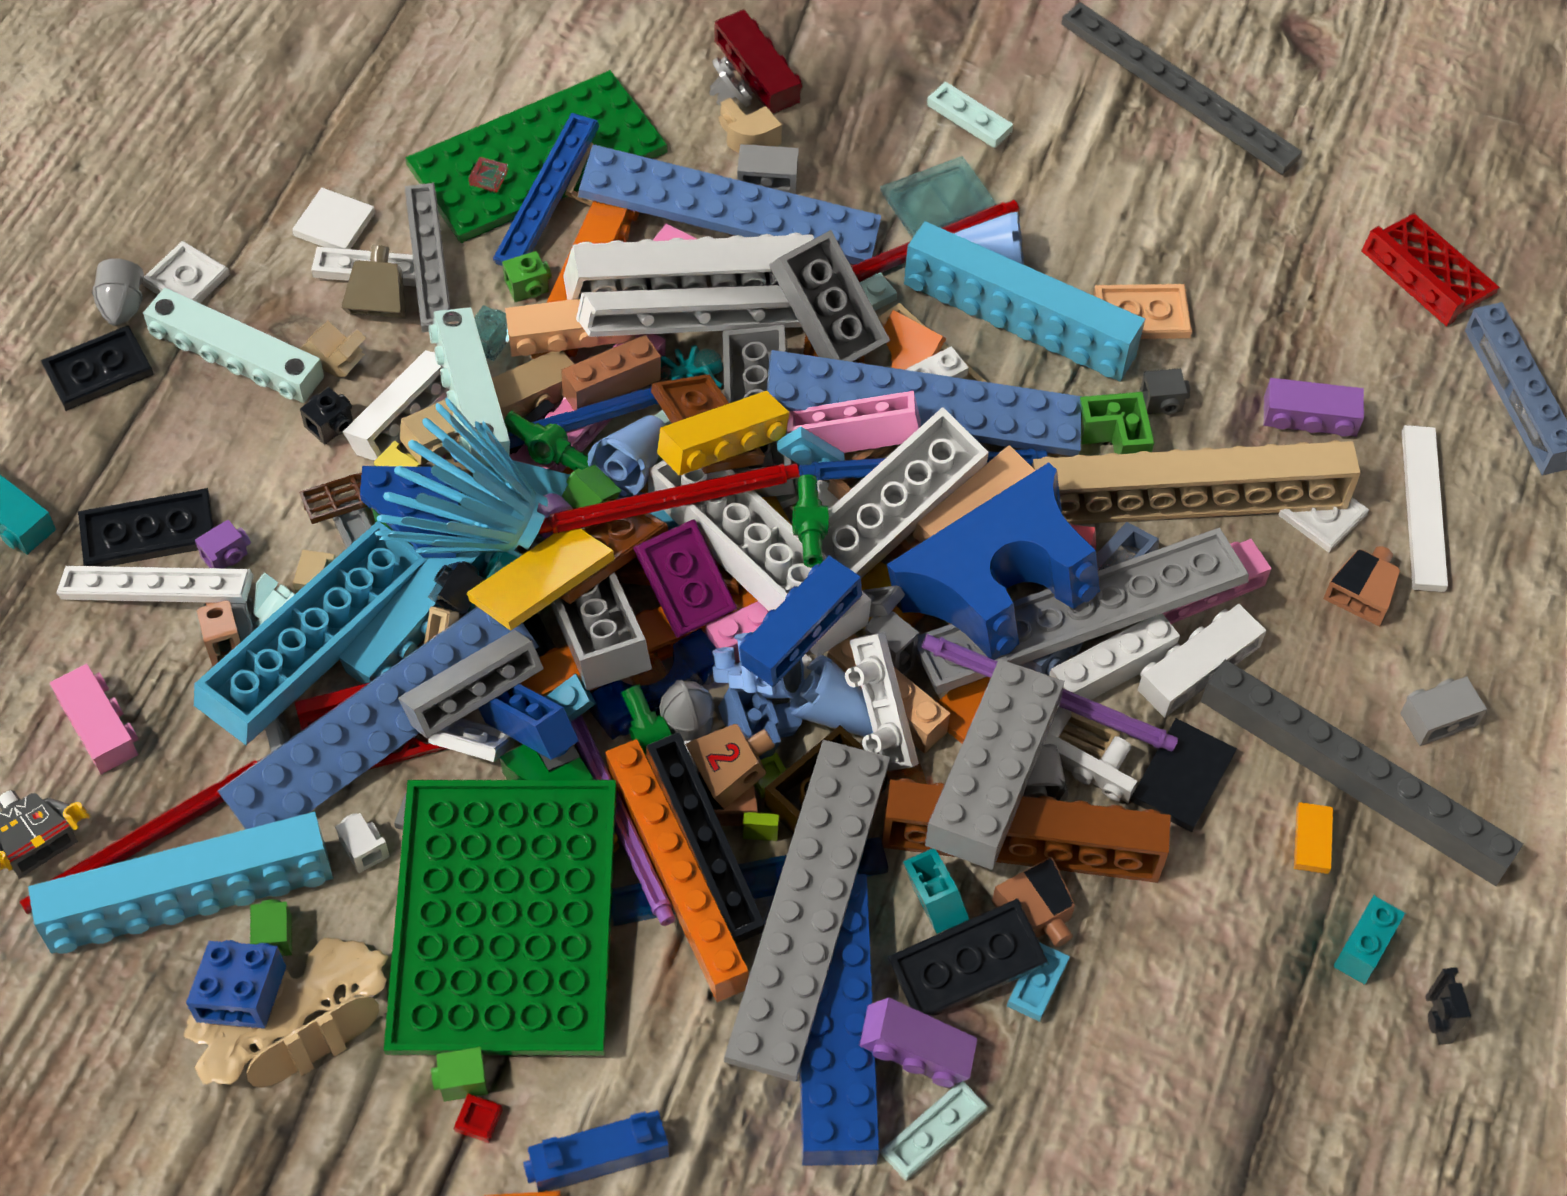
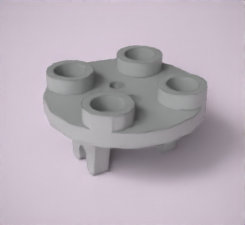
[710,56,753,107]

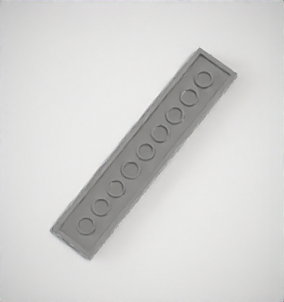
[916,527,1249,695]
[724,740,890,1082]

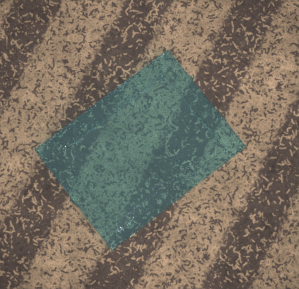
[880,156,997,239]

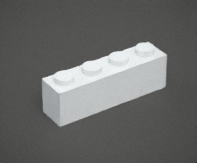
[343,350,449,461]
[1138,604,1267,718]
[1049,613,1180,700]

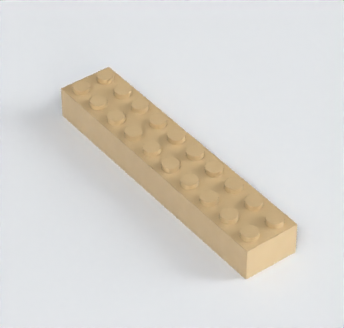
[1032,440,1360,525]

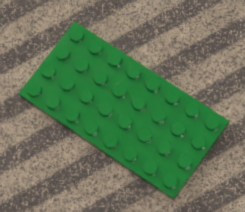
[405,70,667,243]

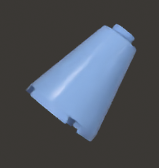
[953,212,1024,265]
[588,415,666,497]
[789,655,873,737]

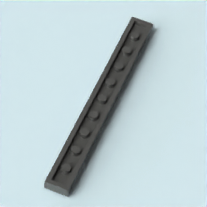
[1061,2,1302,175]

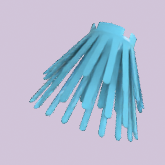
[375,397,548,557]

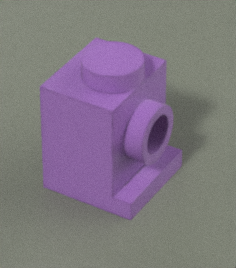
[195,520,251,569]

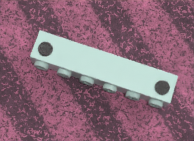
[143,287,324,403]
[429,307,510,466]

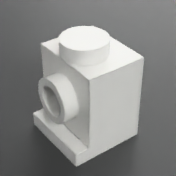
[335,813,390,873]

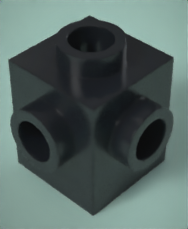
[300,387,353,445]

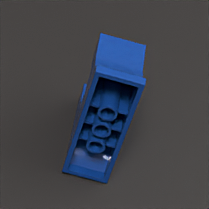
[887,462,1100,660]

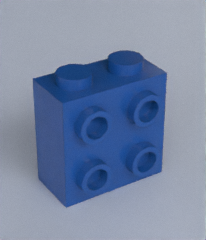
[186,940,287,1028]

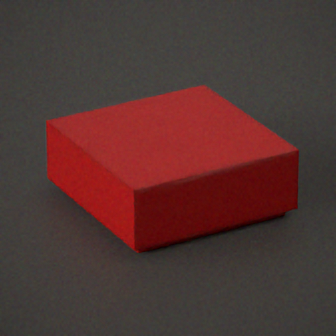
[453,1094,503,1143]

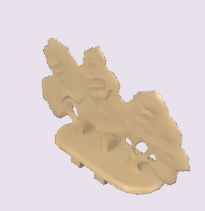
[184,938,389,1088]

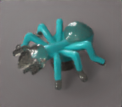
[649,345,724,390]

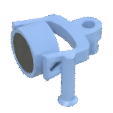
[712,633,804,698]

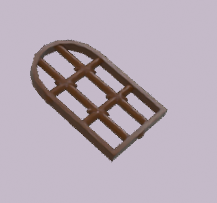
[299,473,368,524]

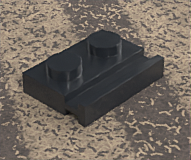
[1425,967,1472,1045]

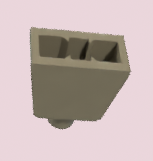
[342,245,406,319]

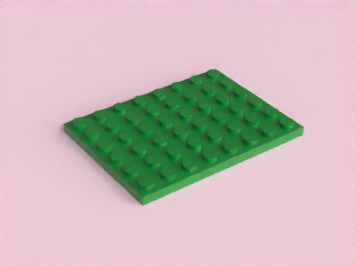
[383,780,617,1055]

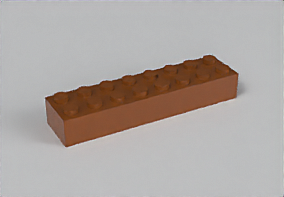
[882,778,1171,883]

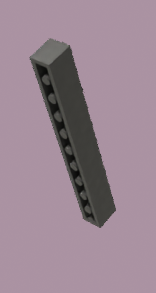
[1201,659,1524,886]

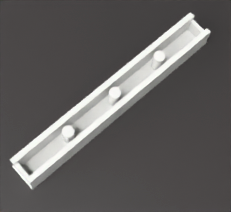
[576,285,802,337]

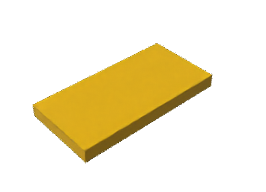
[467,528,615,631]

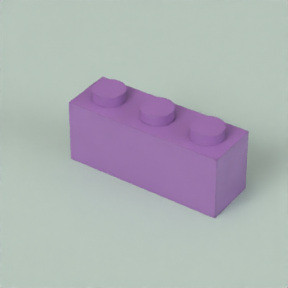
[1263,378,1364,437]
[860,997,977,1087]

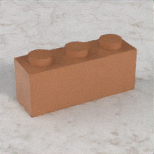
[561,334,661,410]

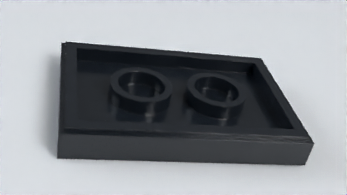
[41,325,154,411]
[1130,718,1237,832]

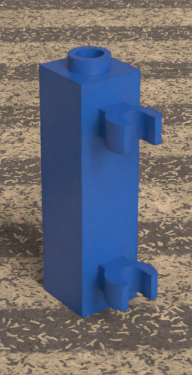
[523,1110,669,1192]

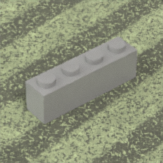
[398,629,544,738]

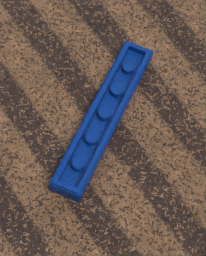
[493,113,599,266]

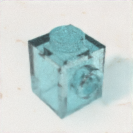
[474,305,509,361]

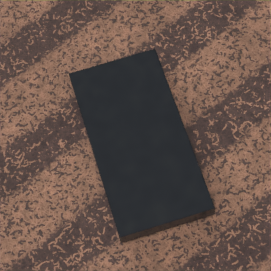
[78,488,214,567]
[888,898,1049,1017]

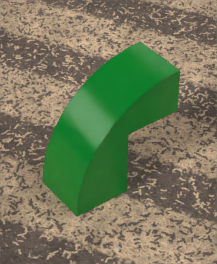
[500,744,594,780]

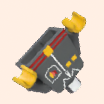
[0,790,91,879]

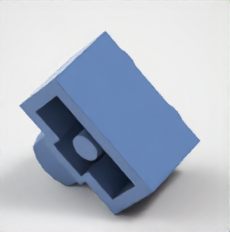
[718,688,803,760]

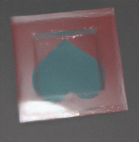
[469,157,508,192]

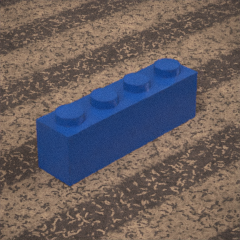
[739,556,862,687]
[478,684,579,760]

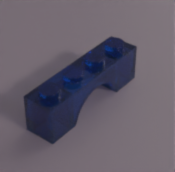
[590,628,717,740]

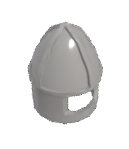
[92,259,144,326]
[659,680,714,742]

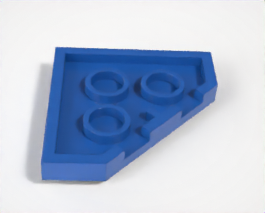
[360,466,461,558]

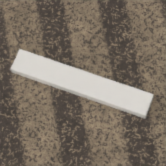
[1402,425,1448,592]
[57,566,254,603]

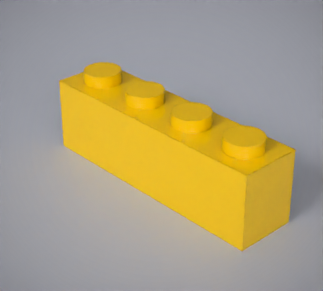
[657,390,790,476]

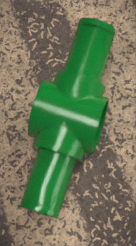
[504,410,589,471]
[792,474,829,568]
[621,684,671,760]

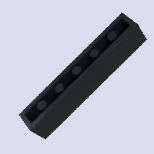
[646,732,765,944]

